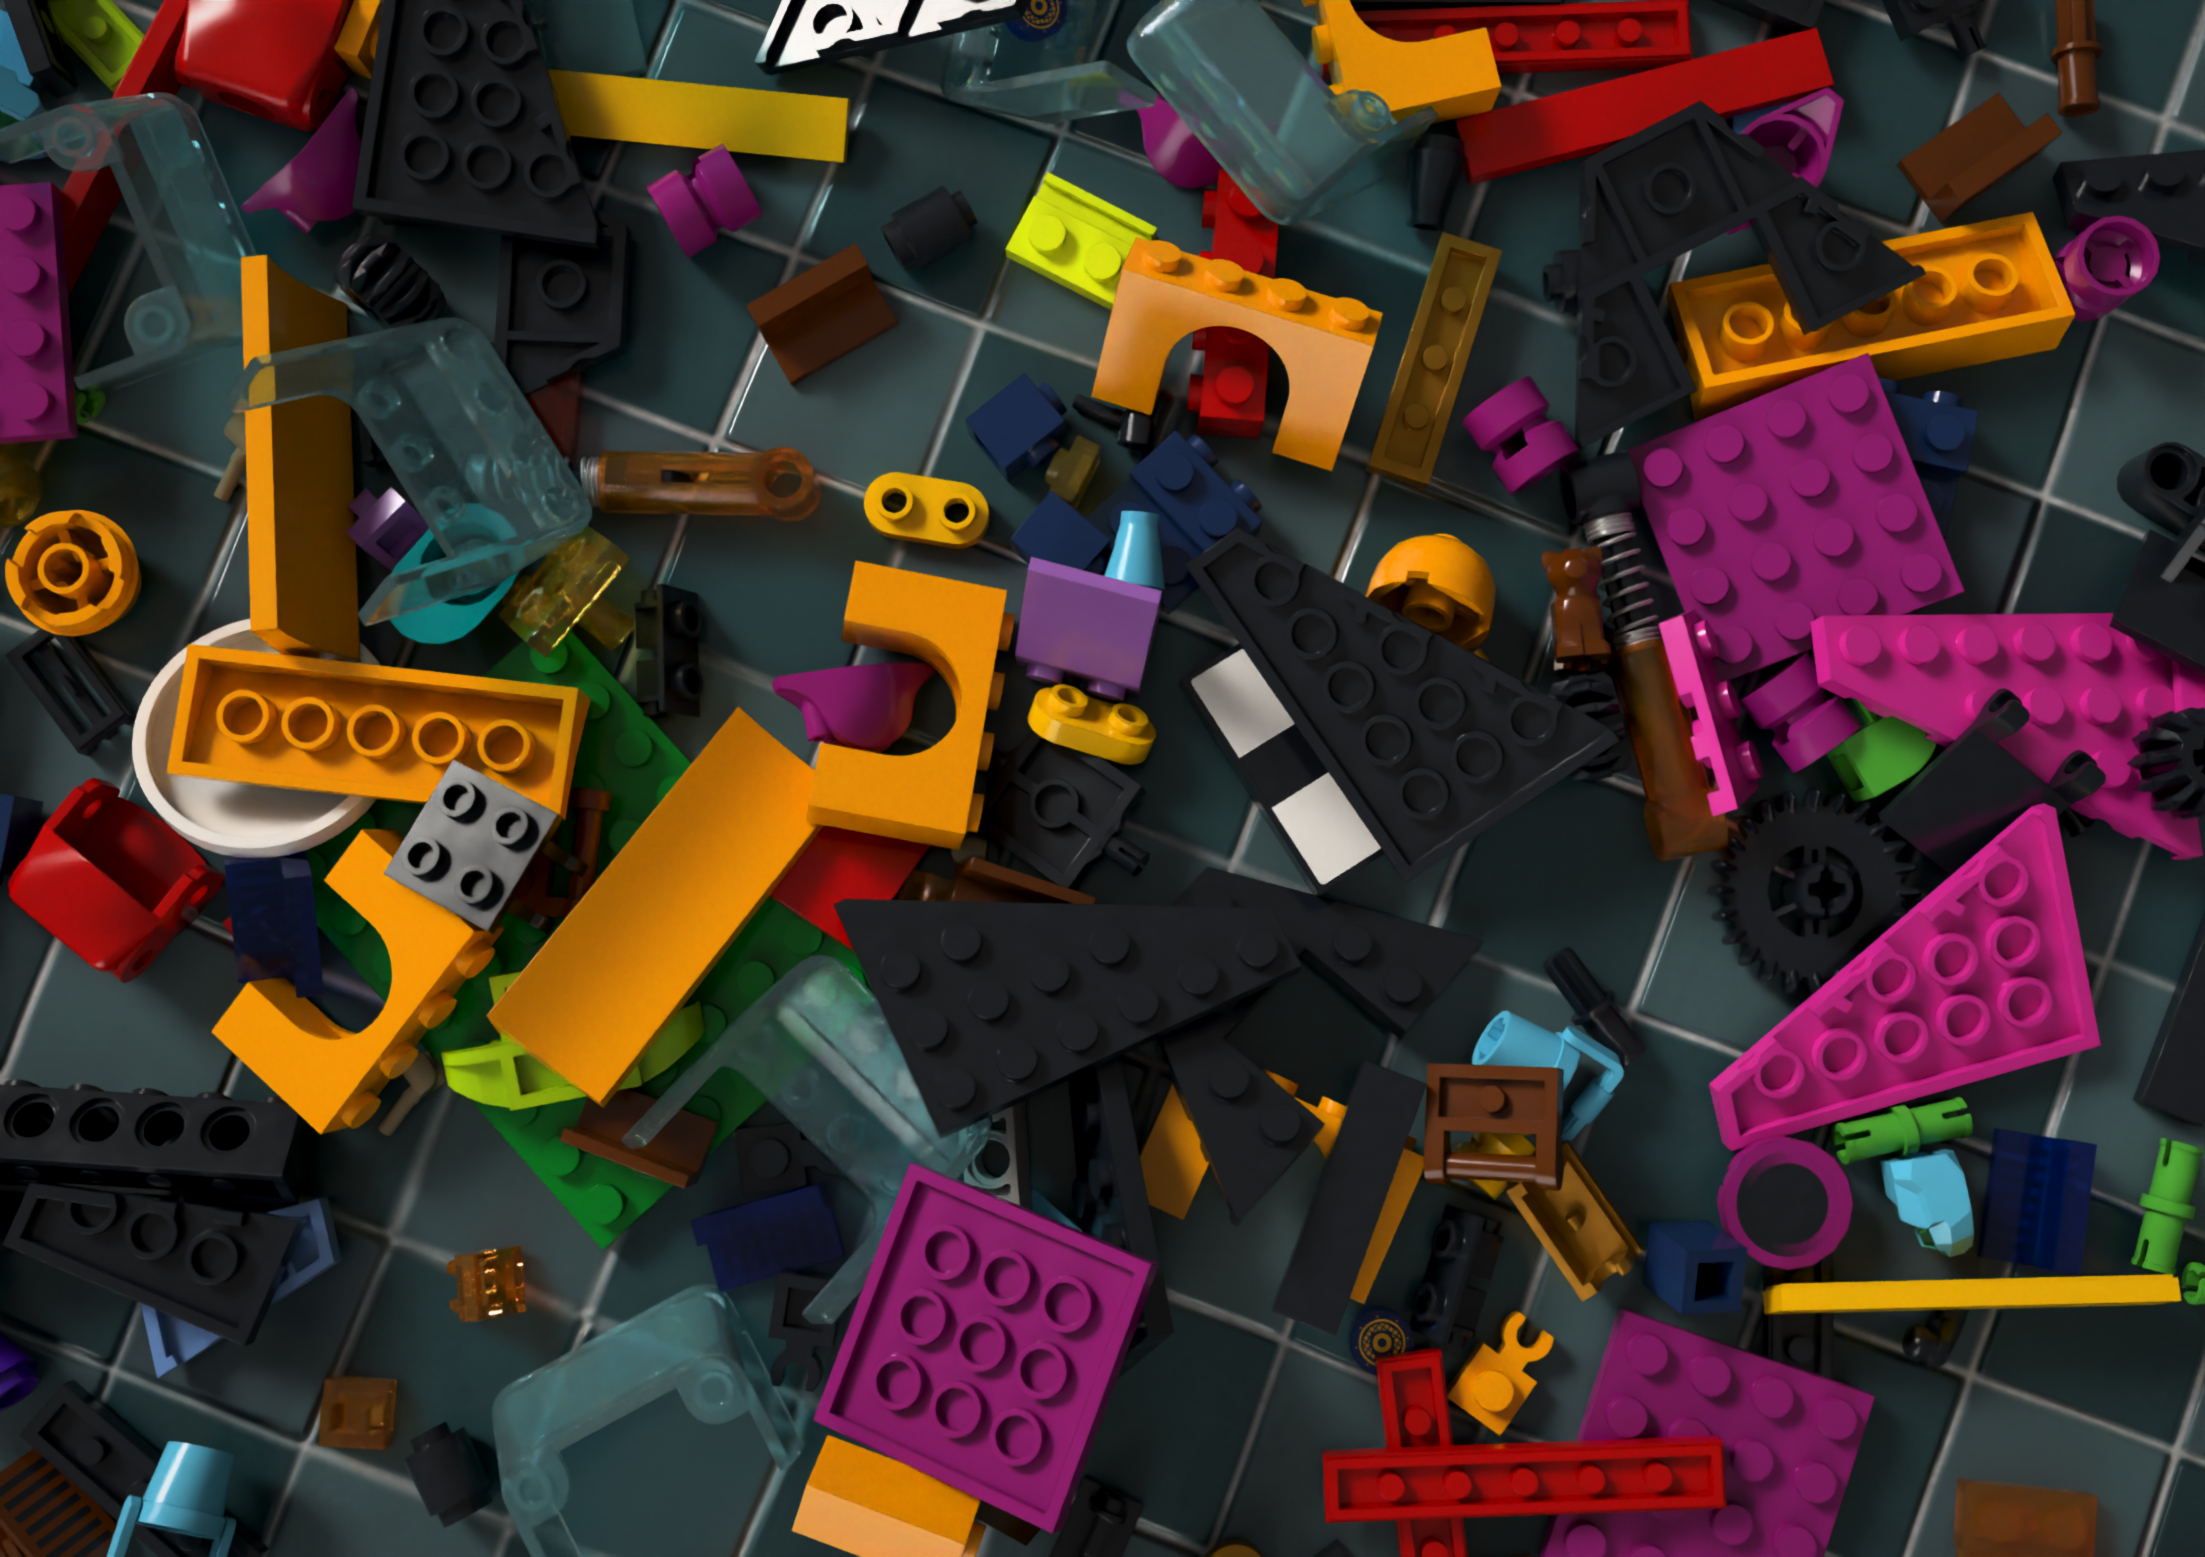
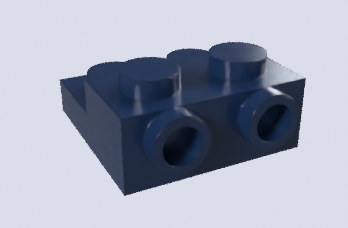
[1879,378,1979,539]
[1086,430,1263,615]

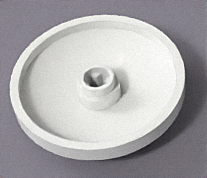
[132,619,381,859]

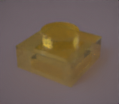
[1044,435,1101,510]

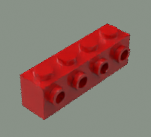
[1187,169,1282,440]

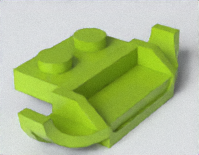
[441,968,706,1111]

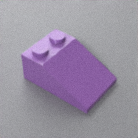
[1015,557,1162,702]

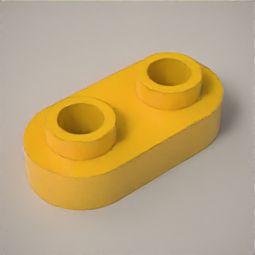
[864,472,990,549]
[1027,684,1156,765]

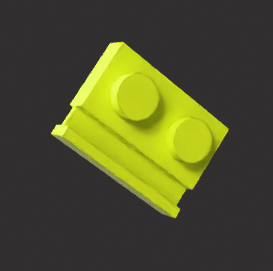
[1005,172,1157,311]

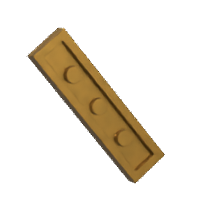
[1366,232,1503,489]

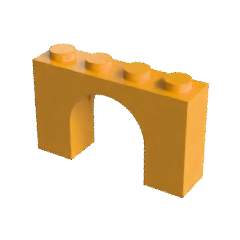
[1301,0,1502,143]
[1091,237,1383,471]
[806,560,1015,850]
[211,829,505,1134]
[1139,1069,1424,1304]
[792,1435,986,1557]

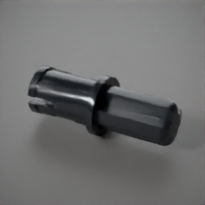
[1543,947,1647,1067]

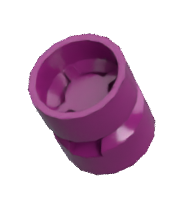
[646,144,763,259]
[2052,215,2160,322]
[1462,376,1580,496]
[1739,652,1862,773]

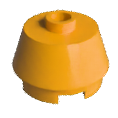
[5,510,141,636]

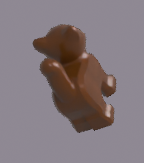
[1541,546,1611,676]

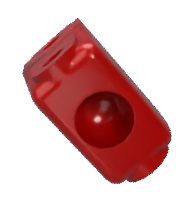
[174,0,354,132]
[8,778,225,983]

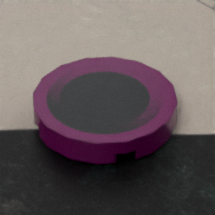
[1717,1136,1853,1270]

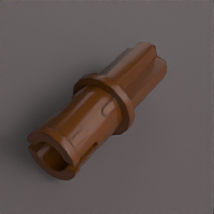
[2050,0,2103,117]

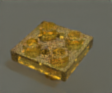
[498,519,634,658]

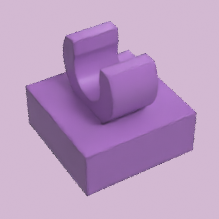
[346,487,433,572]

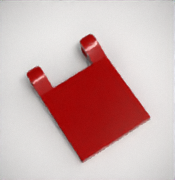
[769,825,932,953]

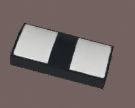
[1179,644,1385,897]

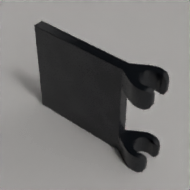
[1878,688,2106,875]

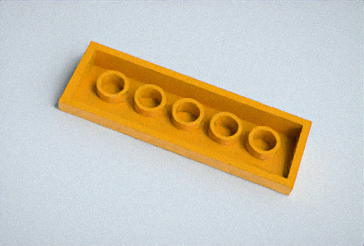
[1666,212,2076,421]
[241,255,360,661]
[166,644,591,820]
[486,706,824,1108]

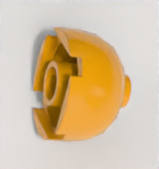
[1366,534,1496,650]

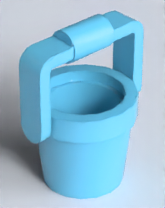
[1472,1011,1624,1142]
[106,1441,236,1557]

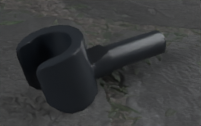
[1072,394,1155,452]

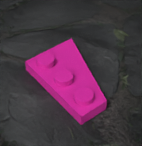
[1659,609,1763,816]

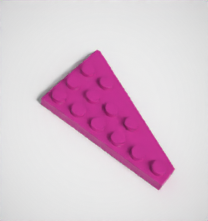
[1810,613,2203,860]
[1709,803,2101,1151]

